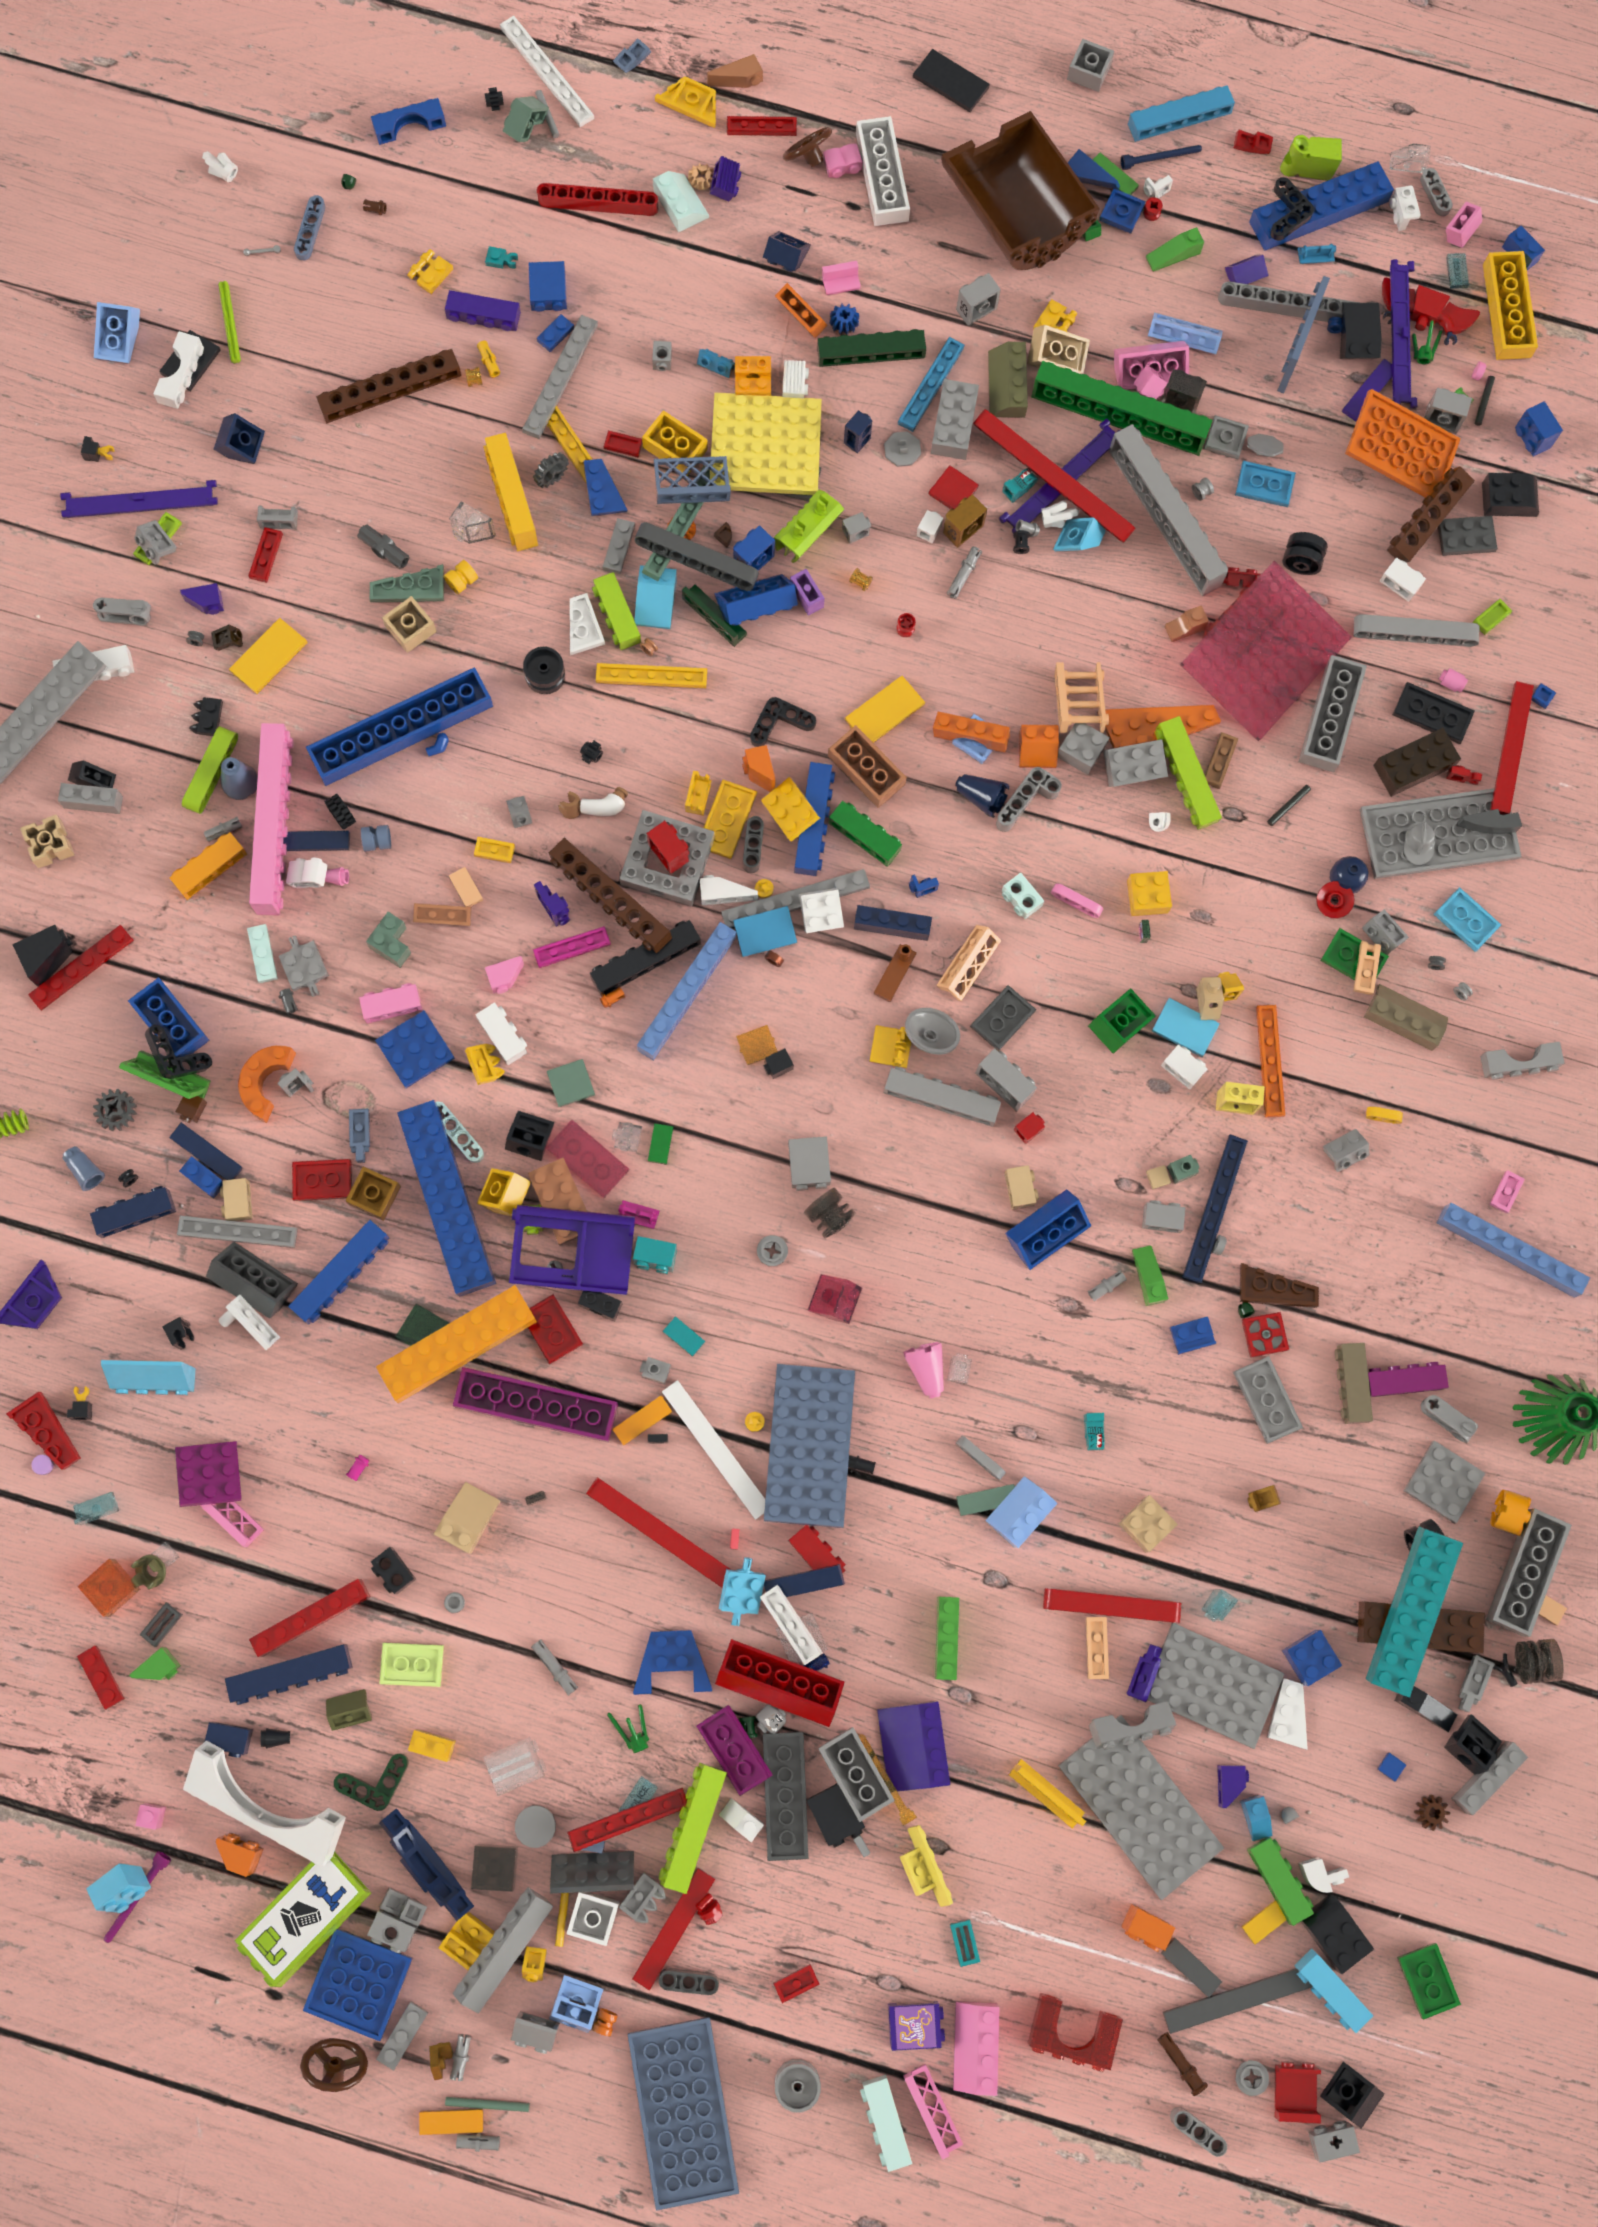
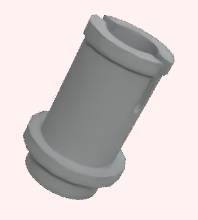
[1016,519,1040,537]

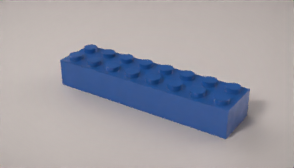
[1249,161,1394,251]

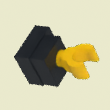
[81,436,115,462]
[67,1386,92,1420]

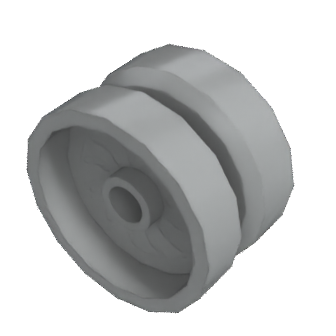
[775,2059,821,2112]

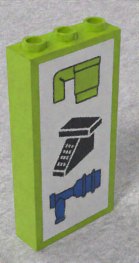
[235,1851,371,1987]

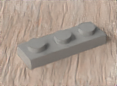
[603,518,635,574]
[376,2001,429,2071]

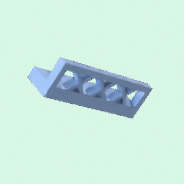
[1148,312,1223,354]

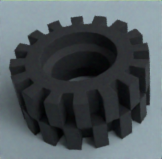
[324,793,356,830]

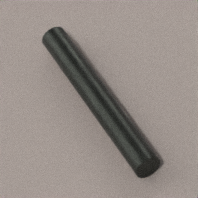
[1474,376,1495,426]
[1267,785,1311,826]

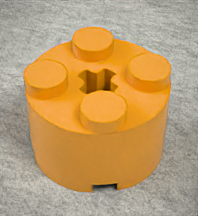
[1490,1490,1531,1536]

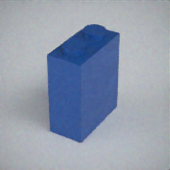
[529,261,567,312]

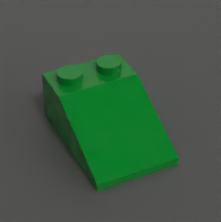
[1088,988,1156,1054]

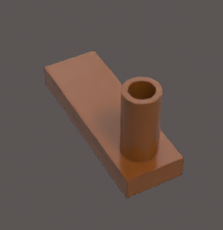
[874,944,917,1002]

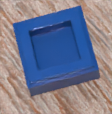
[1531,683,1556,709]
[1377,1752,1406,1782]

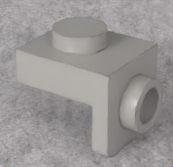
[506,796,532,828]

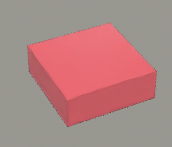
[730,1528,740,1550]

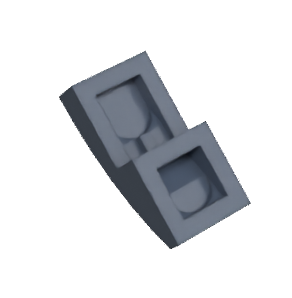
[613,38,651,73]

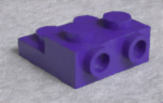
[534,881,570,927]

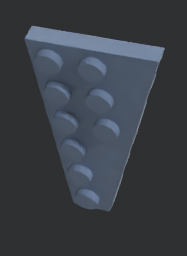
[1277,276,1330,393]

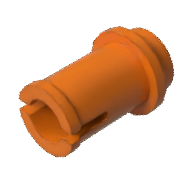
[600,987,625,1008]

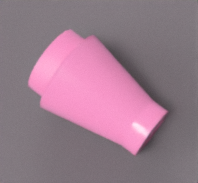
[325,867,349,886]

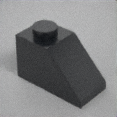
[68,760,116,788]

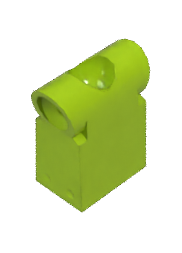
[1280,135,1342,181]

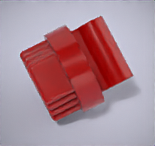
[695,1893,723,1925]

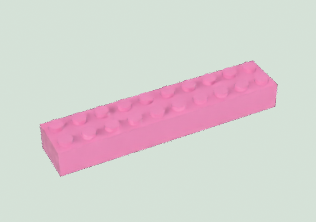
[249,723,294,915]

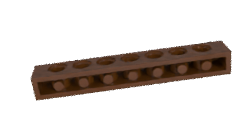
[316,349,461,424]
[548,837,672,954]

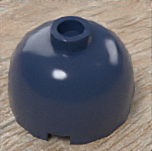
[1329,856,1369,894]

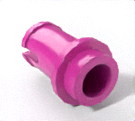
[346,1454,370,1481]

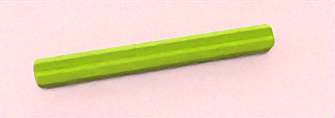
[218,281,241,364]

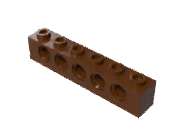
[1387,466,1475,563]

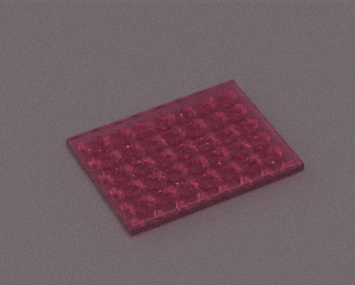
[1180,560,1352,741]

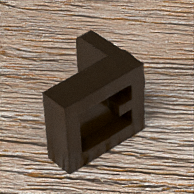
[211,625,243,651]

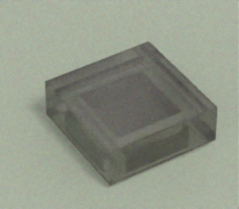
[525,1491,548,1506]

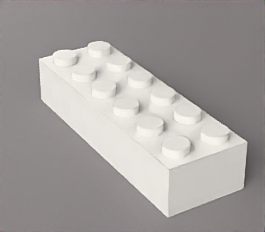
[856,116,910,226]

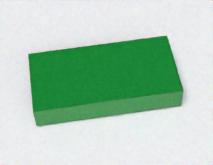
[648,1123,674,1165]

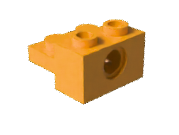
[735,356,771,396]

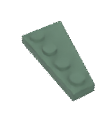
[369,564,444,602]

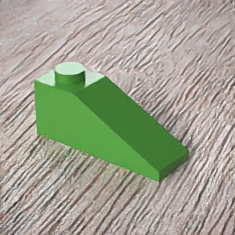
[1146,227,1204,272]
[1132,1246,1169,1306]

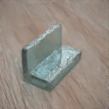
[73,1492,119,1525]

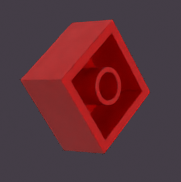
[646,820,689,874]

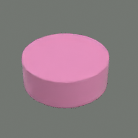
[1472,361,1486,381]

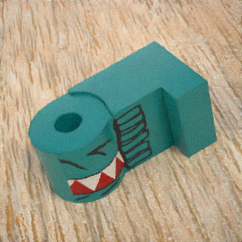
[1002,468,1038,503]
[1084,1413,1105,1451]

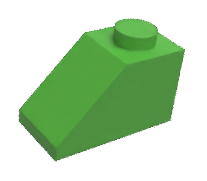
[129,1647,181,1680]

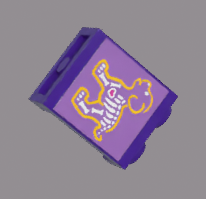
[888,2001,945,2051]

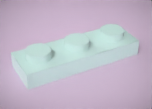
[247,924,278,983]

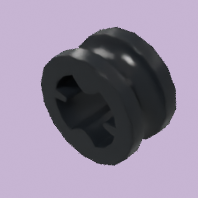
[118,1169,138,1188]

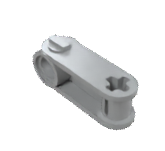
[93,598,151,626]
[1421,1395,1479,1443]

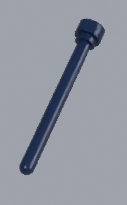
[1120,145,1202,170]

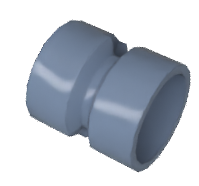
[361,825,391,852]

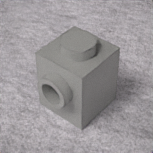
[640,1357,671,1385]

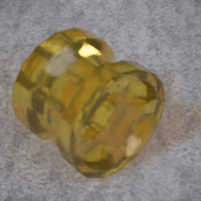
[465,366,483,387]

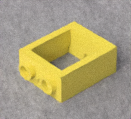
[1216,1082,1265,1115]

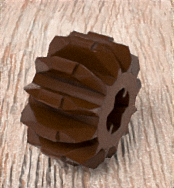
[1414,1794,1451,1831]

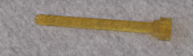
[859,1734,917,1826]

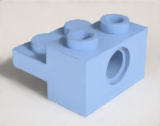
[549,1975,603,2033]

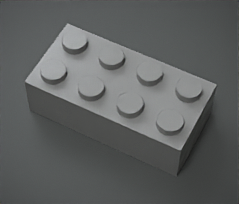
[931,379,979,460]

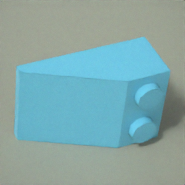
[634,565,677,629]

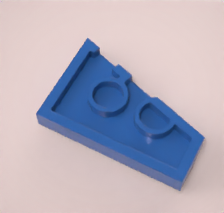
[583,459,628,516]

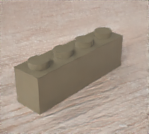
[1335,1343,1373,1424]

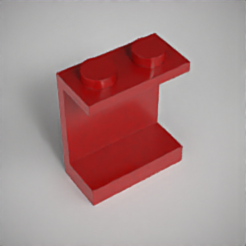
[1275,2061,1321,2124]

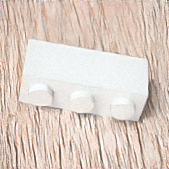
[475,1002,527,1065]

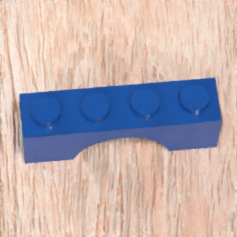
[371,98,446,145]

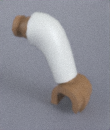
[558,787,628,819]

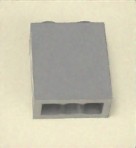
[788,1136,831,1191]

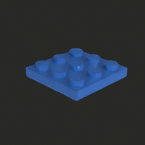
[375,1010,455,1088]

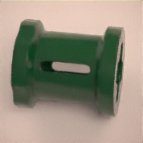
[738,1716,758,1738]

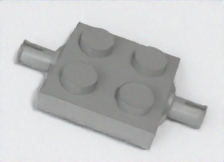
[279,936,329,997]

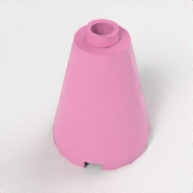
[903,1342,944,1398]

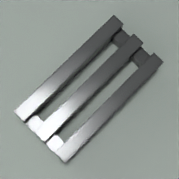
[140,1602,183,1647]

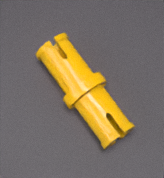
[477,340,501,378]

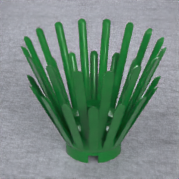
[1513,1374,1598,1465]

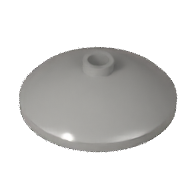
[905,1008,960,1055]

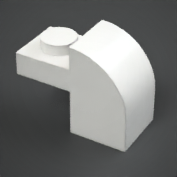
[1298,1857,1349,1893]

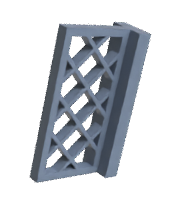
[654,456,731,504]

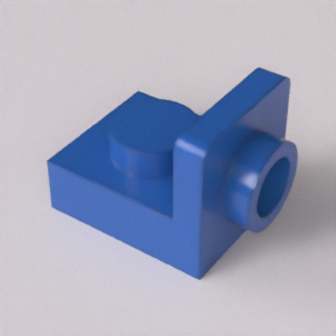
[909,874,939,898]

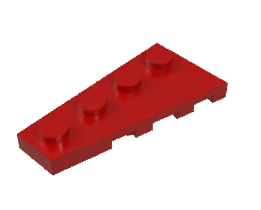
[6,1392,81,1470]

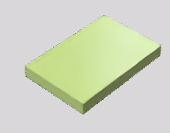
[379,1643,444,1687]

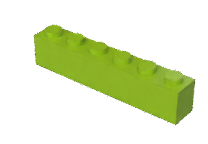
[1155,716,1222,830]
[659,1762,727,1894]

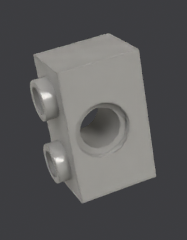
[367,1909,418,1954]

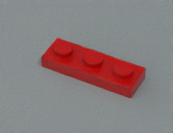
[77,1645,125,1710]

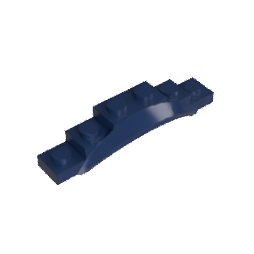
[379,1808,474,1921]

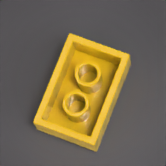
[642,410,708,476]

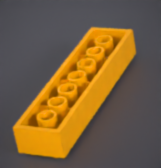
[376,1285,537,1404]

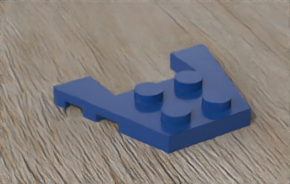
[633,1630,712,1695]

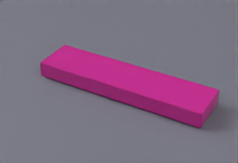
[533,926,611,968]

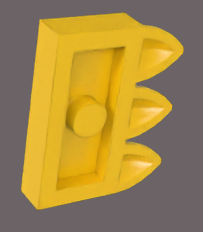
[465,1044,505,1085]

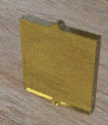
[736,1025,778,1065]

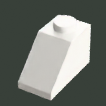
[719,1798,764,1842]

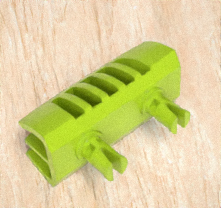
[774,489,844,563]

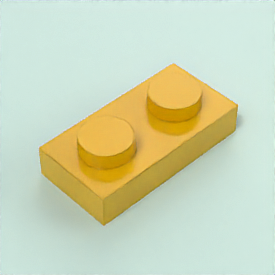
[474,837,515,863]

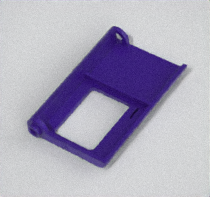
[509,1205,635,1295]

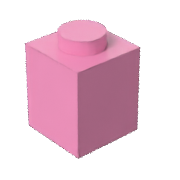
[135,1803,166,1830]

